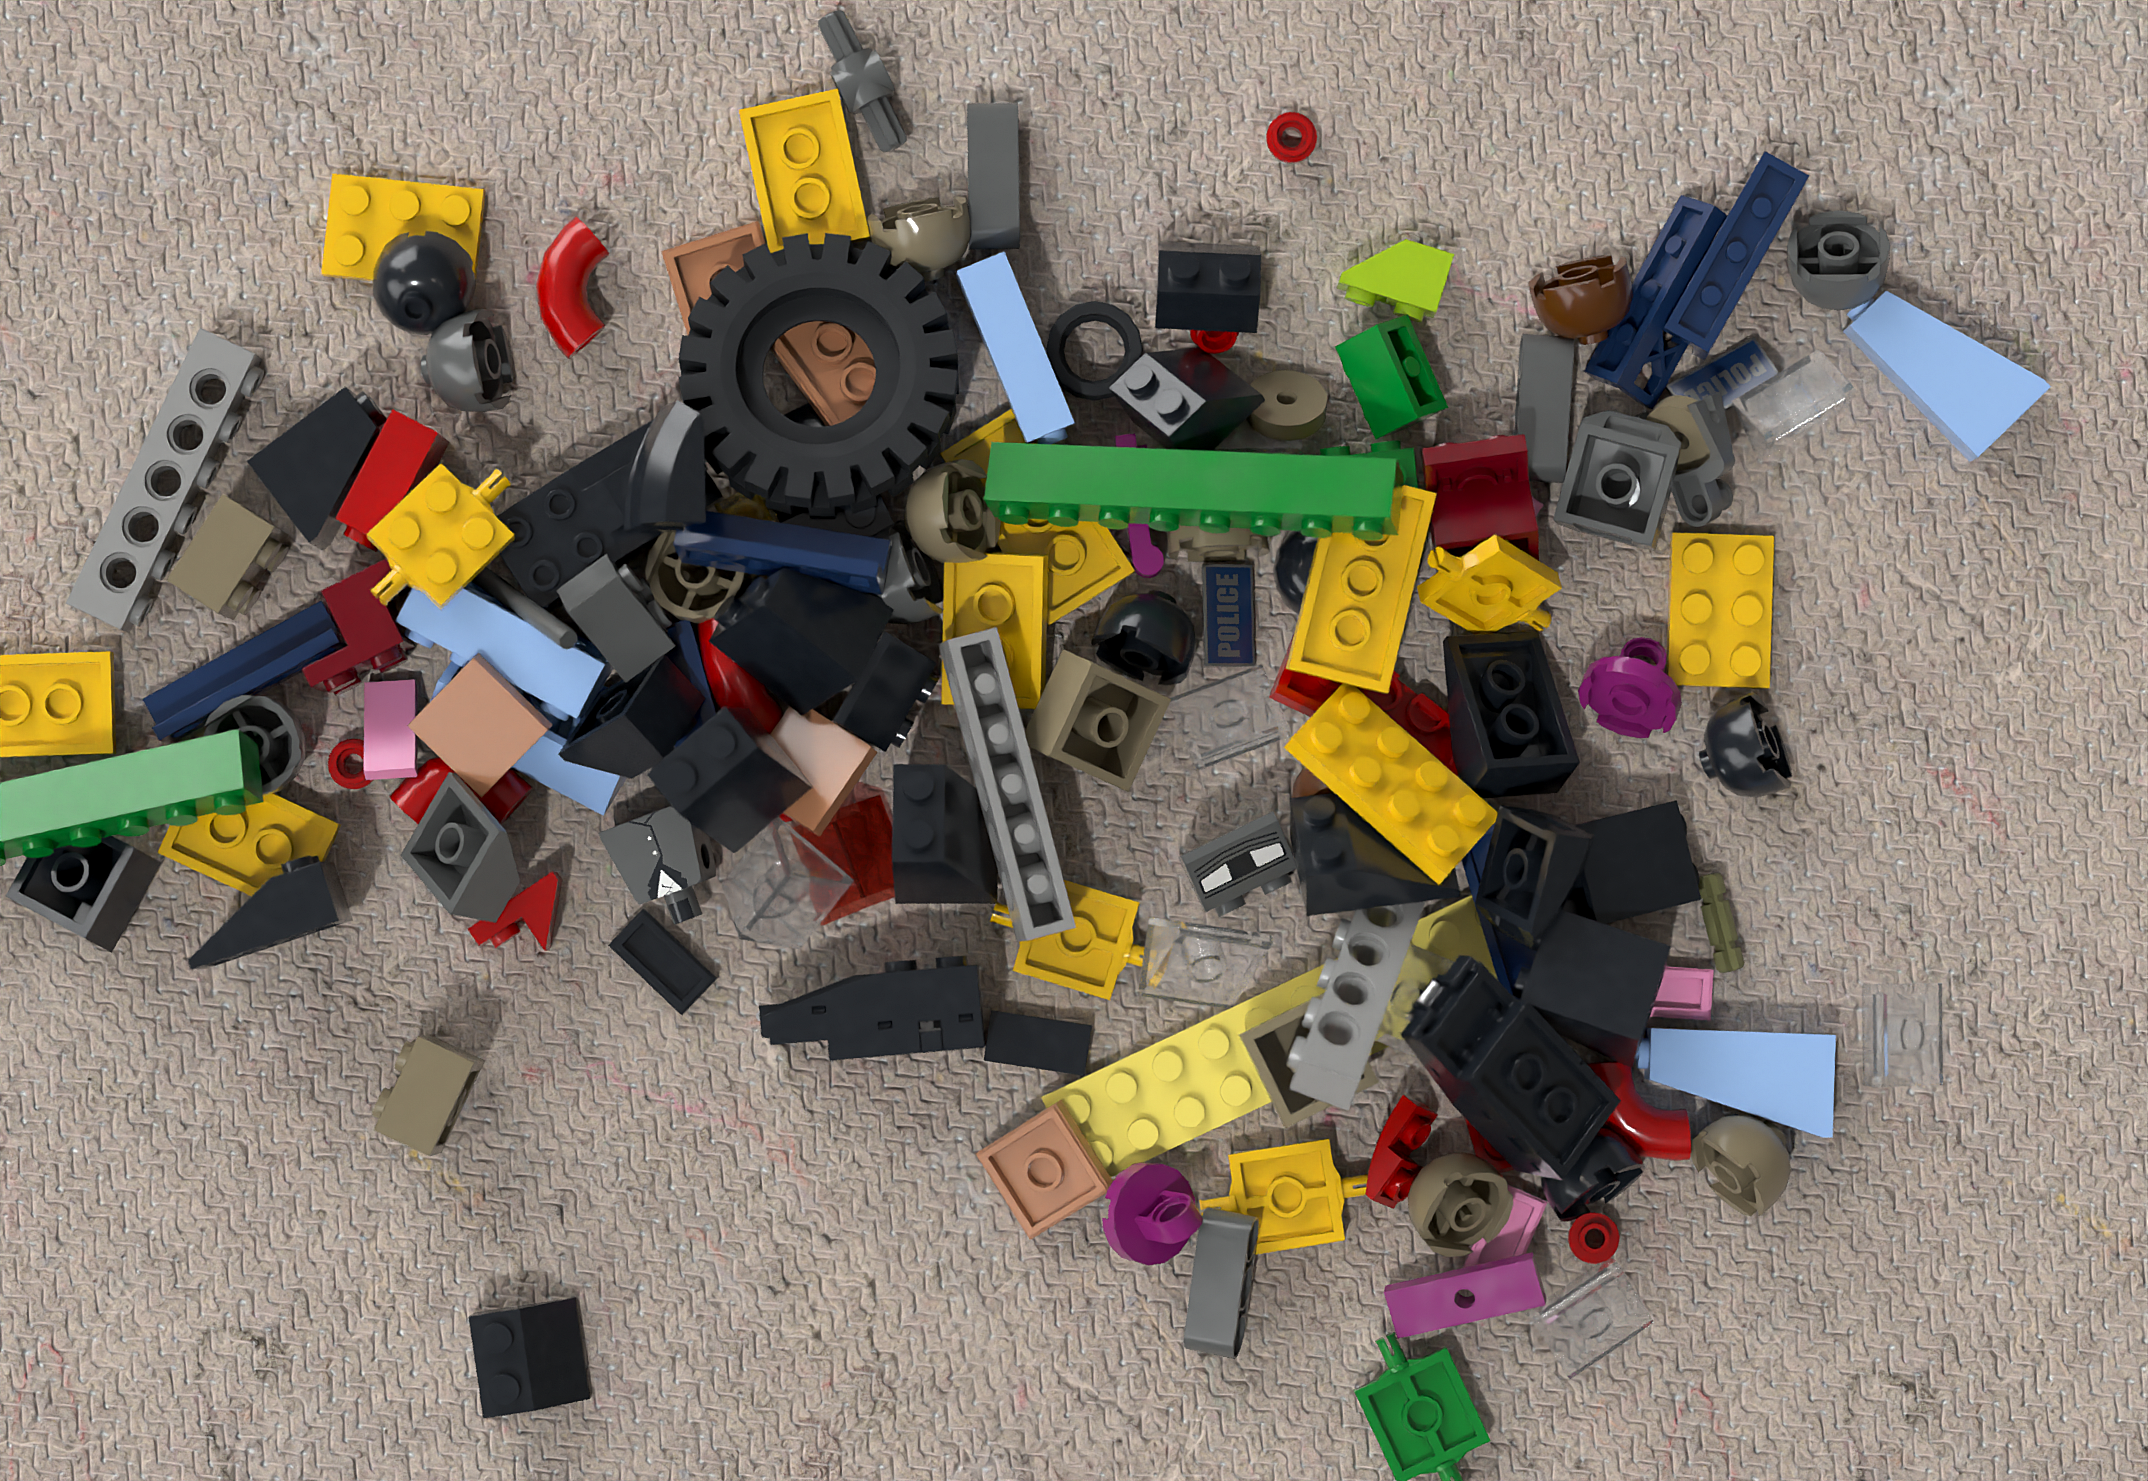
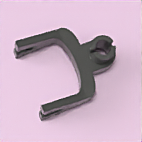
[1633,391,1735,527]

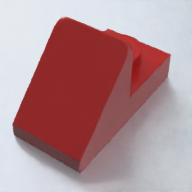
[468,871,563,951]

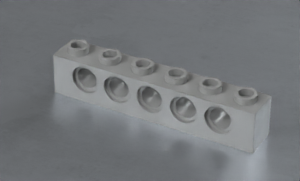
[66,328,264,633]
[938,627,1076,942]
[1286,901,1425,1111]

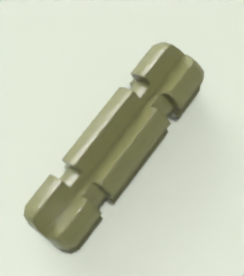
[1698,873,1744,973]

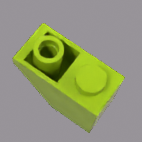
[1337,239,1454,322]

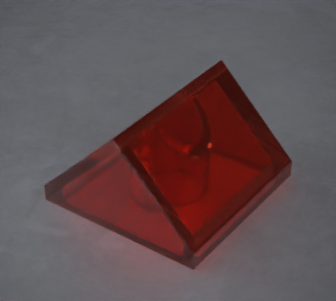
[785,795,895,926]

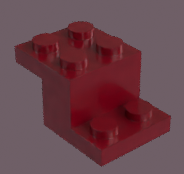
[1422,434,1539,573]
[302,558,415,696]

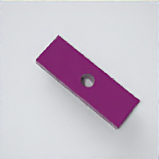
[1384,1252,1547,1338]

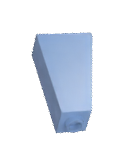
[956,252,1075,444]
[1843,290,2051,462]
[1636,1028,1836,1138]

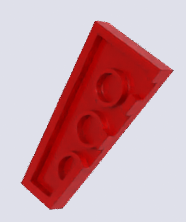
[1269,632,1458,776]

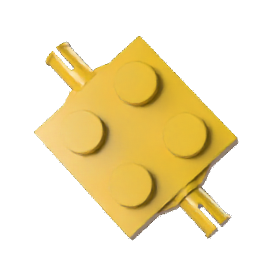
[367,463,515,610]
[1417,534,1562,635]
[990,880,1162,1000]
[1199,1138,1368,1255]

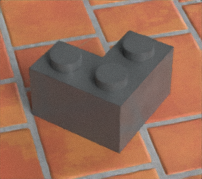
[557,554,675,682]

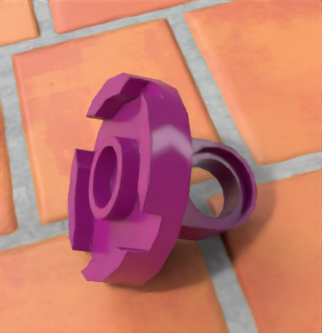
[1578,637,1682,739]
[1102,1162,1203,1266]

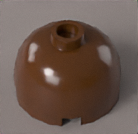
[1528,255,1633,345]

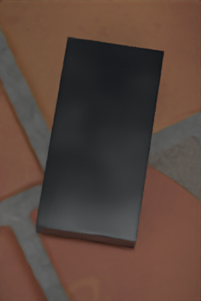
[608,908,718,1015]
[984,1010,1092,1076]

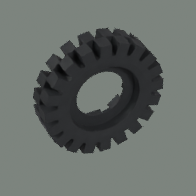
[678,233,959,517]

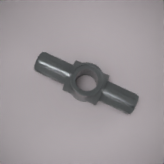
[818,10,907,152]

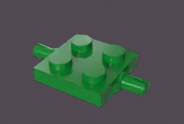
[1353,1332,1491,1481]

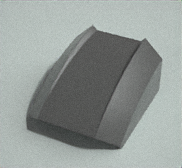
[1553,410,1682,551]

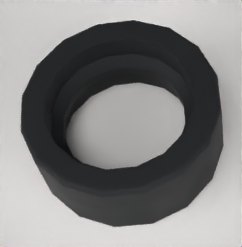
[1046,301,1143,401]

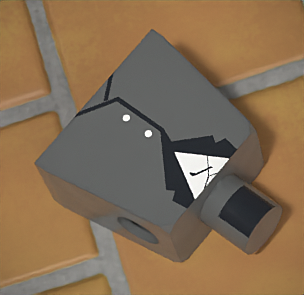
[598,806,716,925]

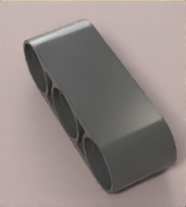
[967,103,1020,250]
[1514,333,1574,483]
[1184,1207,1259,1359]

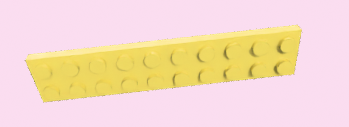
[1041,894,1498,1178]

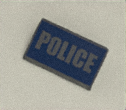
[1666,337,1782,411]
[1201,564,1255,668]

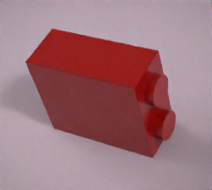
[335,409,450,552]

